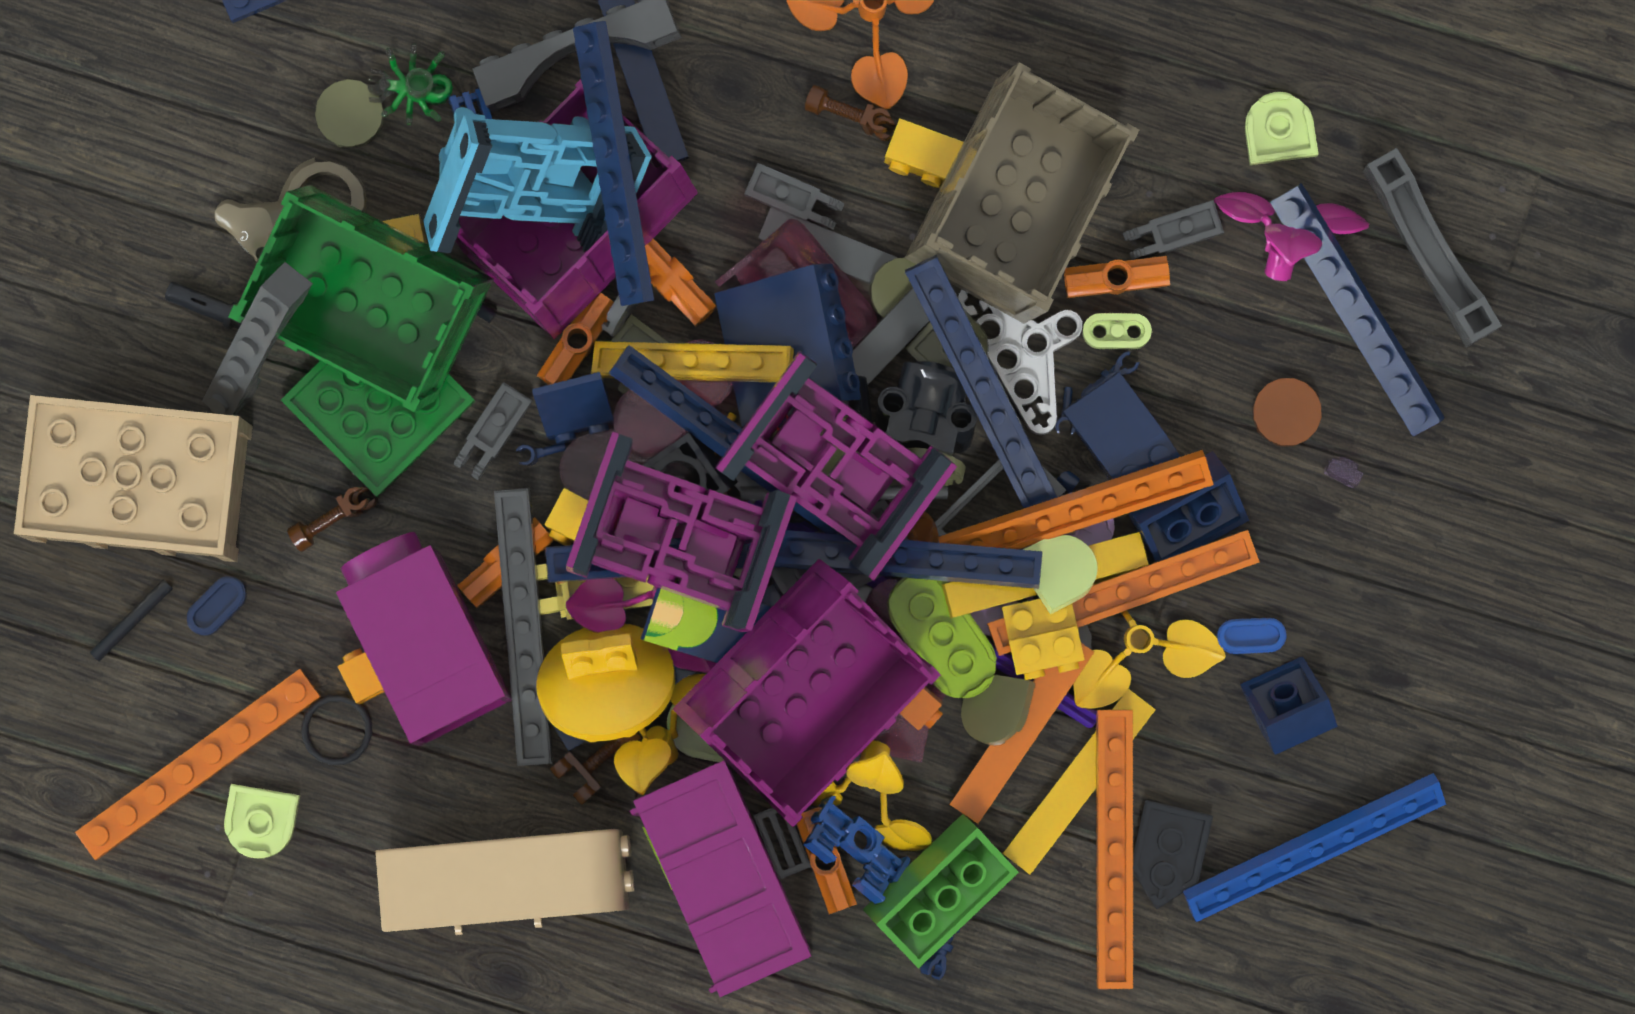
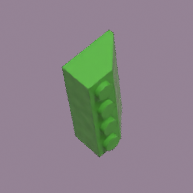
[863,814,1019,969]

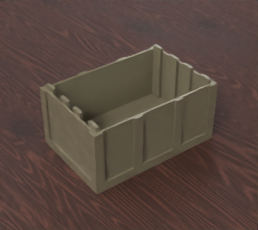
[905,62,1139,324]

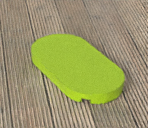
[888,578,996,698]

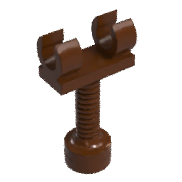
[805,85,896,141]
[287,487,378,552]
[550,732,642,805]

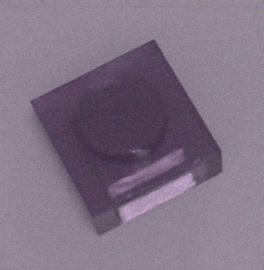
[1323,456,1364,489]

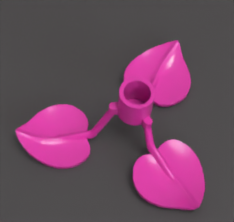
[1213,192,1370,281]
[565,524,716,673]

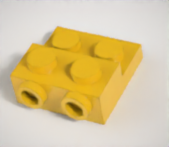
[1002,599,1085,680]

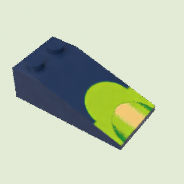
[641,579,773,663]

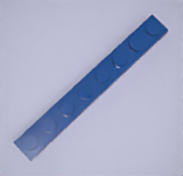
[1183,773,1446,922]

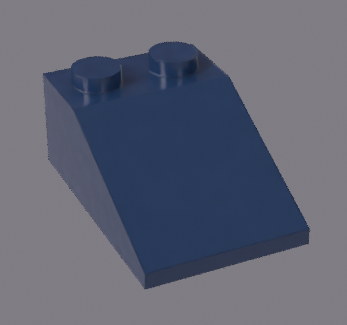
[532,372,616,444]
[1062,372,1181,481]

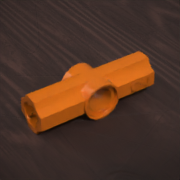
[645,238,717,327]
[1064,256,1170,298]
[537,293,614,385]
[457,517,554,608]
[796,807,857,914]

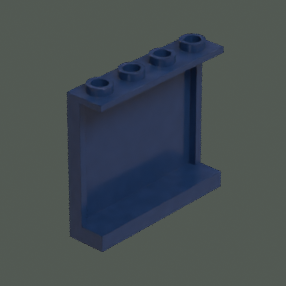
[714,264,861,428]

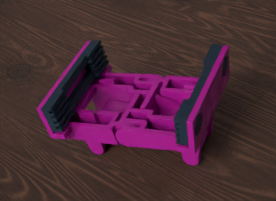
[716,351,957,580]
[566,432,797,632]

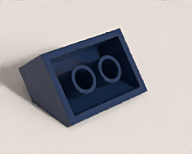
[1128,451,1249,563]

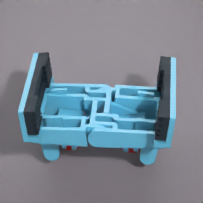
[423,107,652,253]

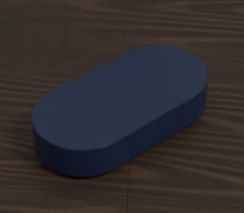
[187,576,247,636]

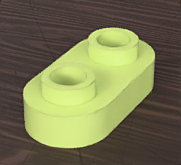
[1082,313,1152,349]

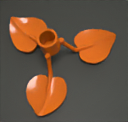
[786,0,935,109]

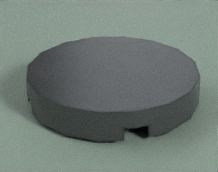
[602,295,638,336]

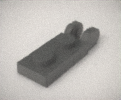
[744,163,844,231]
[1123,200,1224,260]
[454,382,533,480]

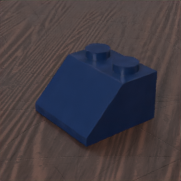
[1240,656,1338,755]

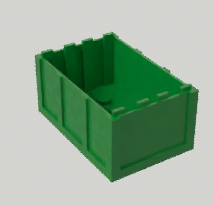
[228,185,494,412]

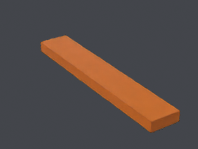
[950,643,1095,824]

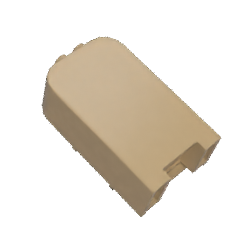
[376,829,634,935]

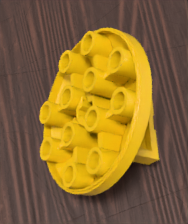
[536,623,675,742]

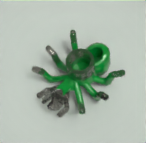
[368,44,453,125]

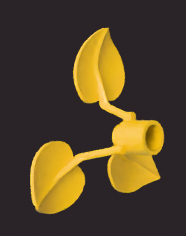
[1073,568,1226,709]
[614,674,706,795]
[811,741,933,851]

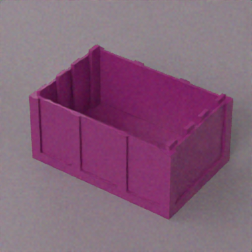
[455,79,698,339]
[672,559,941,827]
[630,760,812,997]

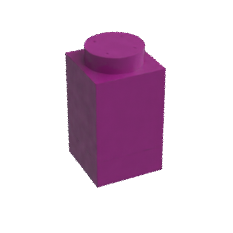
[336,532,512,746]

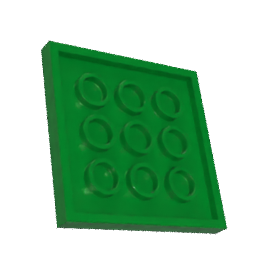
[281,360,475,498]

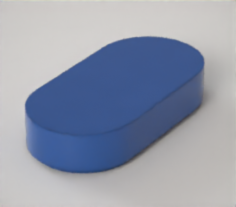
[1216,618,1286,654]

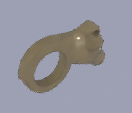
[214,157,367,263]

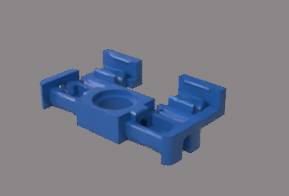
[803,796,910,904]

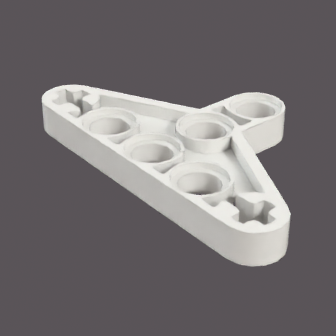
[958,290,1082,435]

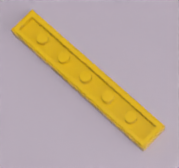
[591,341,794,382]
[942,532,1149,618]
[1002,689,1156,875]

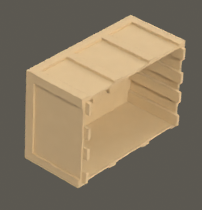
[14,395,253,562]

